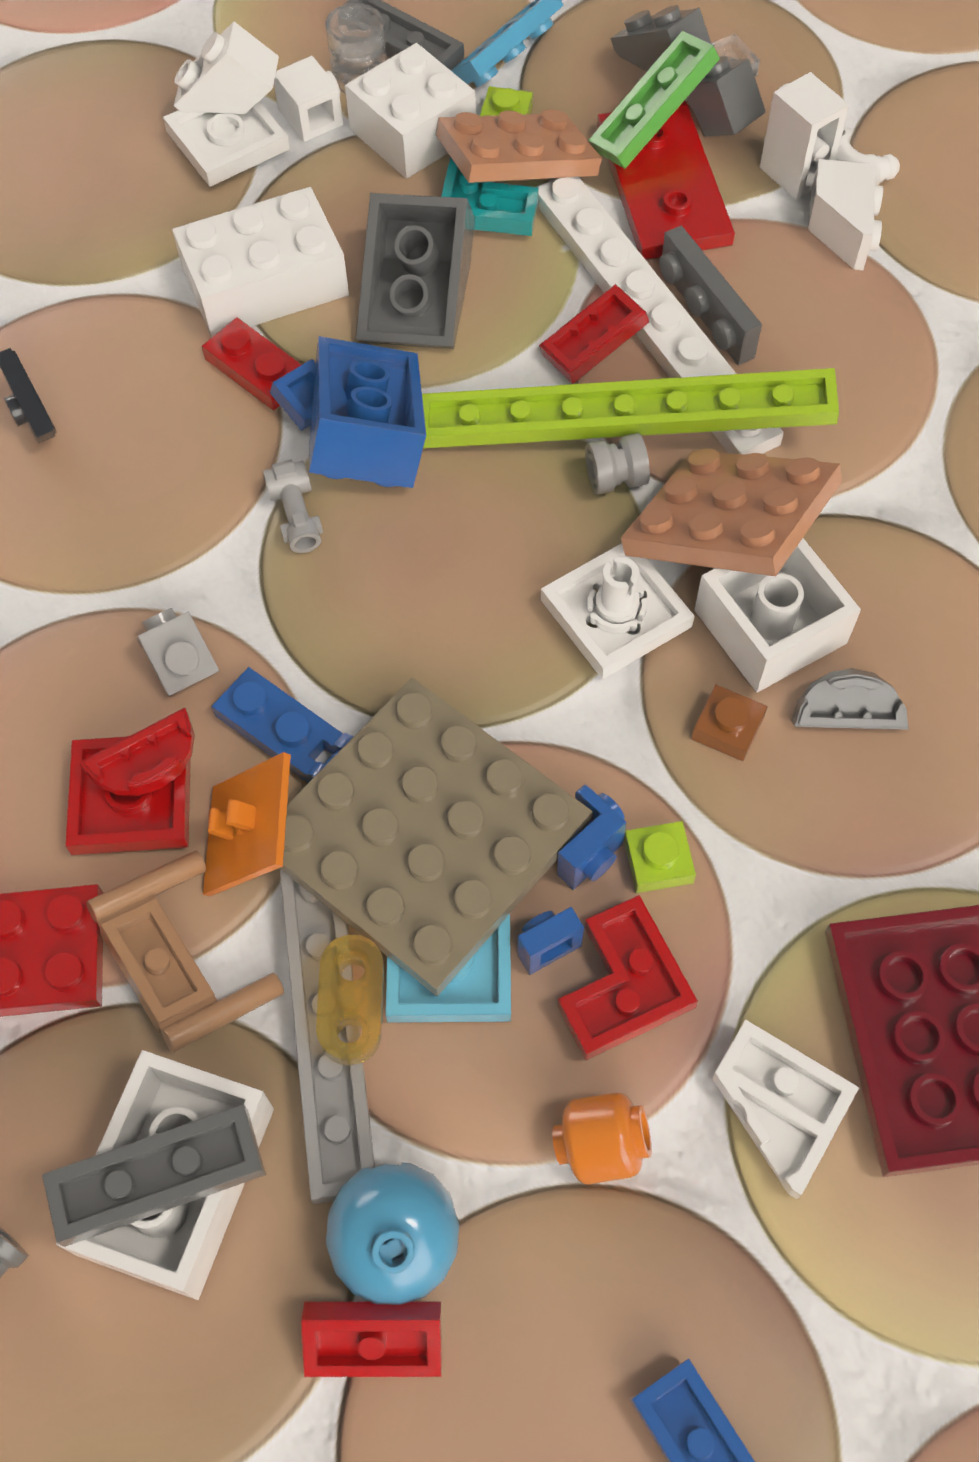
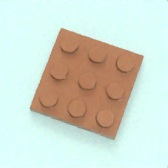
[621,448,842,577]

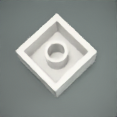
[345,43,476,179]
[694,538,861,693]

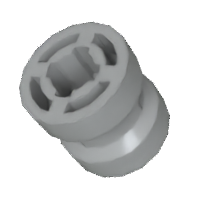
[585,433,650,495]

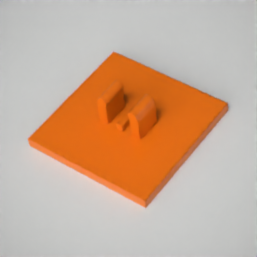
[203,752,291,896]

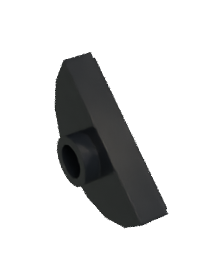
[0,347,57,443]

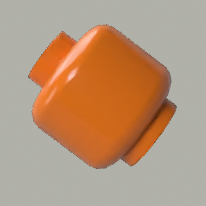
[552,1093,652,1184]

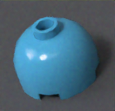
[326,1162,460,1305]

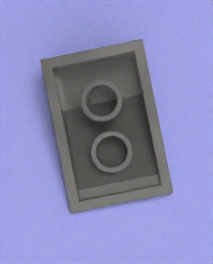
[356,193,475,349]

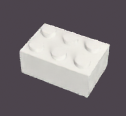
[172,186,349,338]
[56,1050,274,1300]

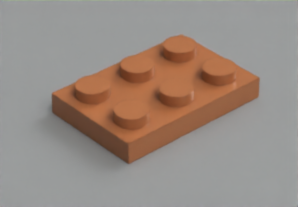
[436,109,602,183]

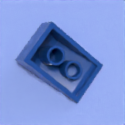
[309,336,426,488]

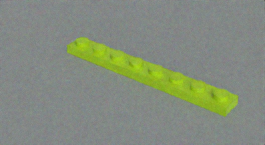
[422,368,839,448]

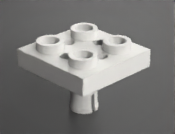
[541,543,694,680]

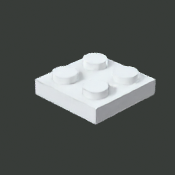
[163,101,290,187]

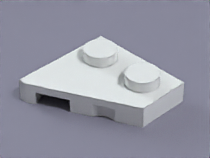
[712,1020,859,1199]

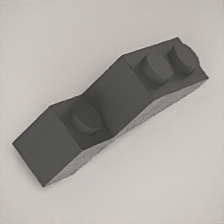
[610,5,766,137]

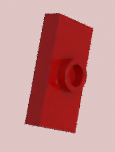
[539,284,649,384]

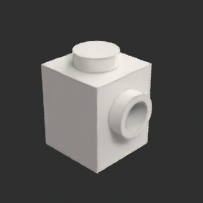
[274,56,343,142]

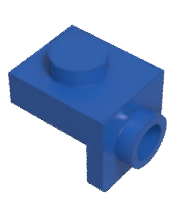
[557,784,627,890]

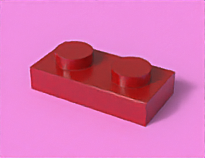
[201,317,302,411]
[301,1301,442,1377]

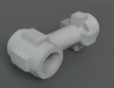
[263,459,323,553]

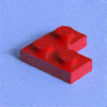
[557,895,698,1061]

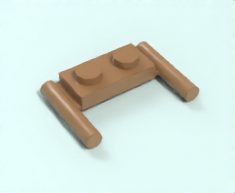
[86,850,284,1053]

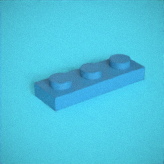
[450,0,564,88]

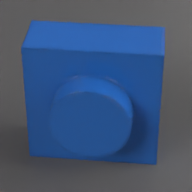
[270,359,315,431]
[517,907,584,975]

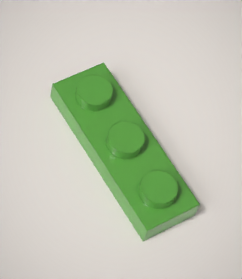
[588,31,720,169]

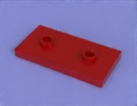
[597,100,735,260]

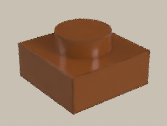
[691,684,768,761]

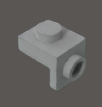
[136,608,219,696]

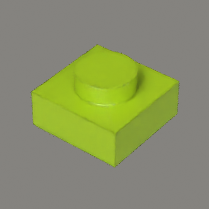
[480,86,533,116]
[624,821,696,893]

